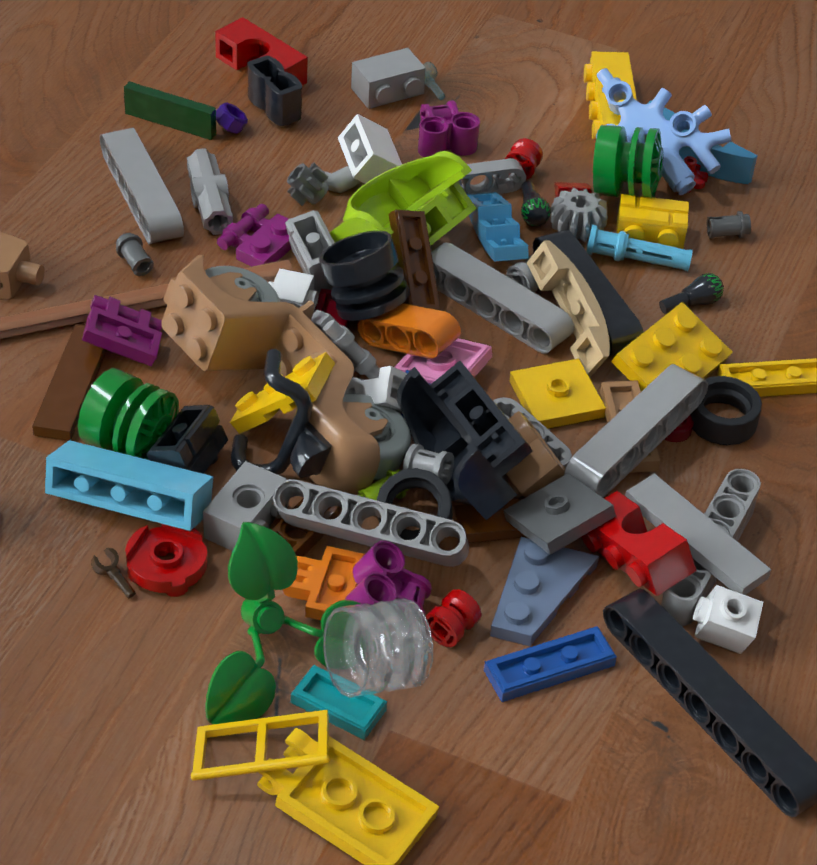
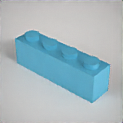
[45,440,213,531]

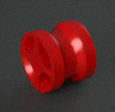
[505,138,543,180]

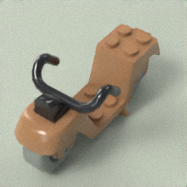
[161,255,411,495]

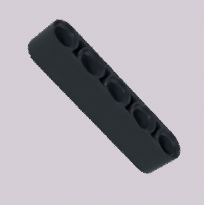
[533,230,644,356]

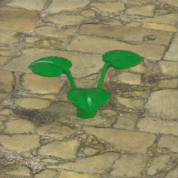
[205,522,383,724]

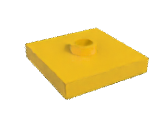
[509,358,606,429]

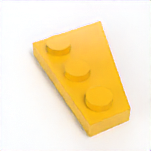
[230,352,335,434]

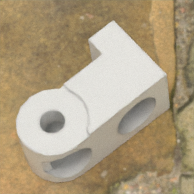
[345,366,407,414]

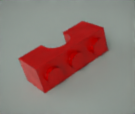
[215,17,308,86]
[582,491,696,596]

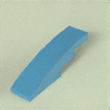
[467,192,529,262]

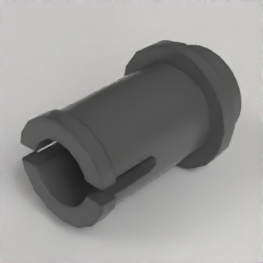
[706,211,751,239]
[116,233,154,276]

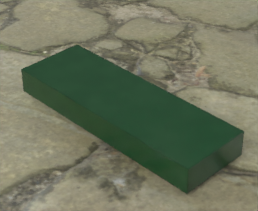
[124,81,217,140]

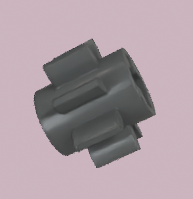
[287,163,329,206]

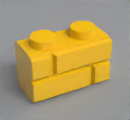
[616,194,689,249]

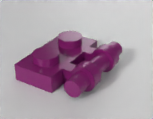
[217,203,291,267]
[82,295,162,367]

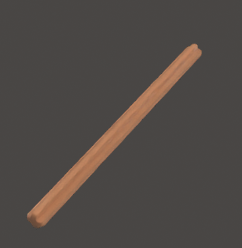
[0,260,293,340]

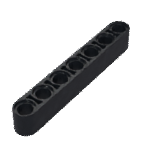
[603,588,817,817]

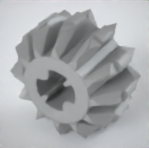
[551,187,608,242]

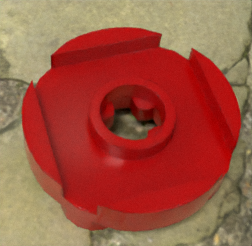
[125,524,208,597]

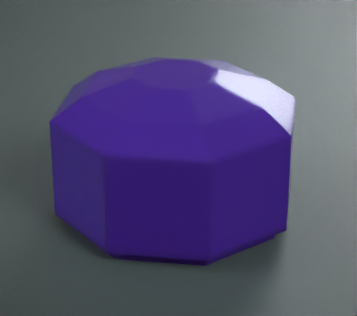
[216,102,248,134]

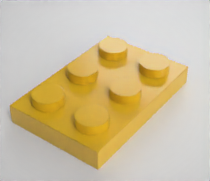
[611,302,733,392]

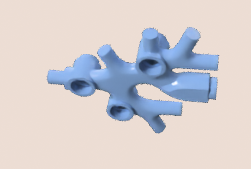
[596,68,732,195]

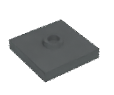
[503,474,616,554]

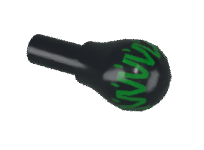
[521,181,551,226]
[659,273,724,314]

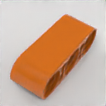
[358,303,461,358]

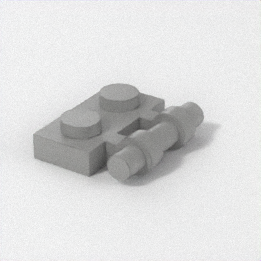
[311,310,380,379]

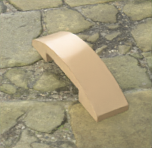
[527,240,610,378]

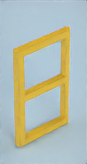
[191,710,330,781]

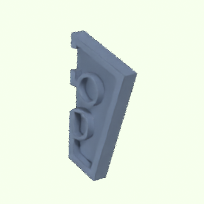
[490,537,599,646]

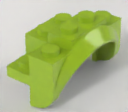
[329,151,477,246]

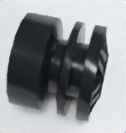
[319,231,410,321]

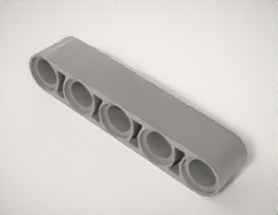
[100,128,184,244]
[431,243,574,353]
[564,364,708,497]
[661,469,761,626]
[273,479,469,567]

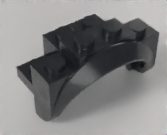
[397,361,533,520]

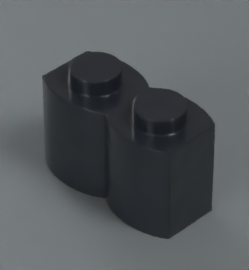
[248,55,302,127]

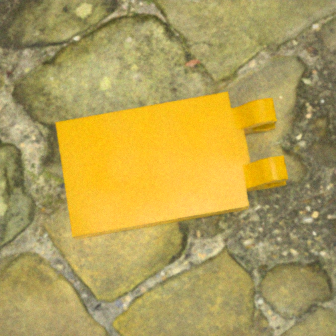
[257,728,439,865]

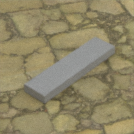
[625,473,771,595]

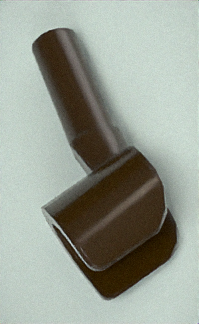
[91,548,136,599]

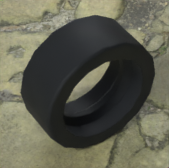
[690,376,762,445]
[377,468,453,540]

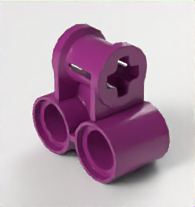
[418,100,480,157]
[345,541,432,629]

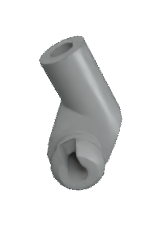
[324,166,361,193]

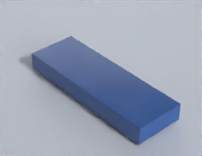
[484,626,617,702]

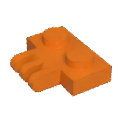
[283,546,365,620]

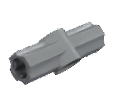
[187,149,233,235]

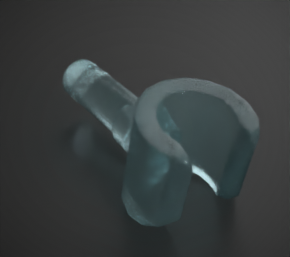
[423,62,446,100]

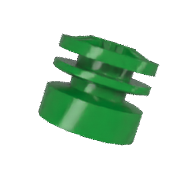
[593,125,664,198]
[78,368,179,460]

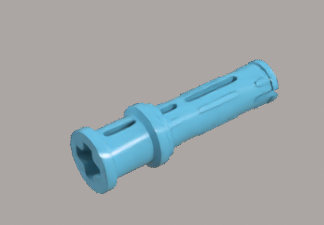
[586,225,693,271]

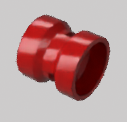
[423,589,482,647]

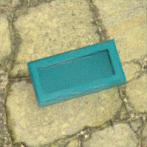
[291,665,387,741]

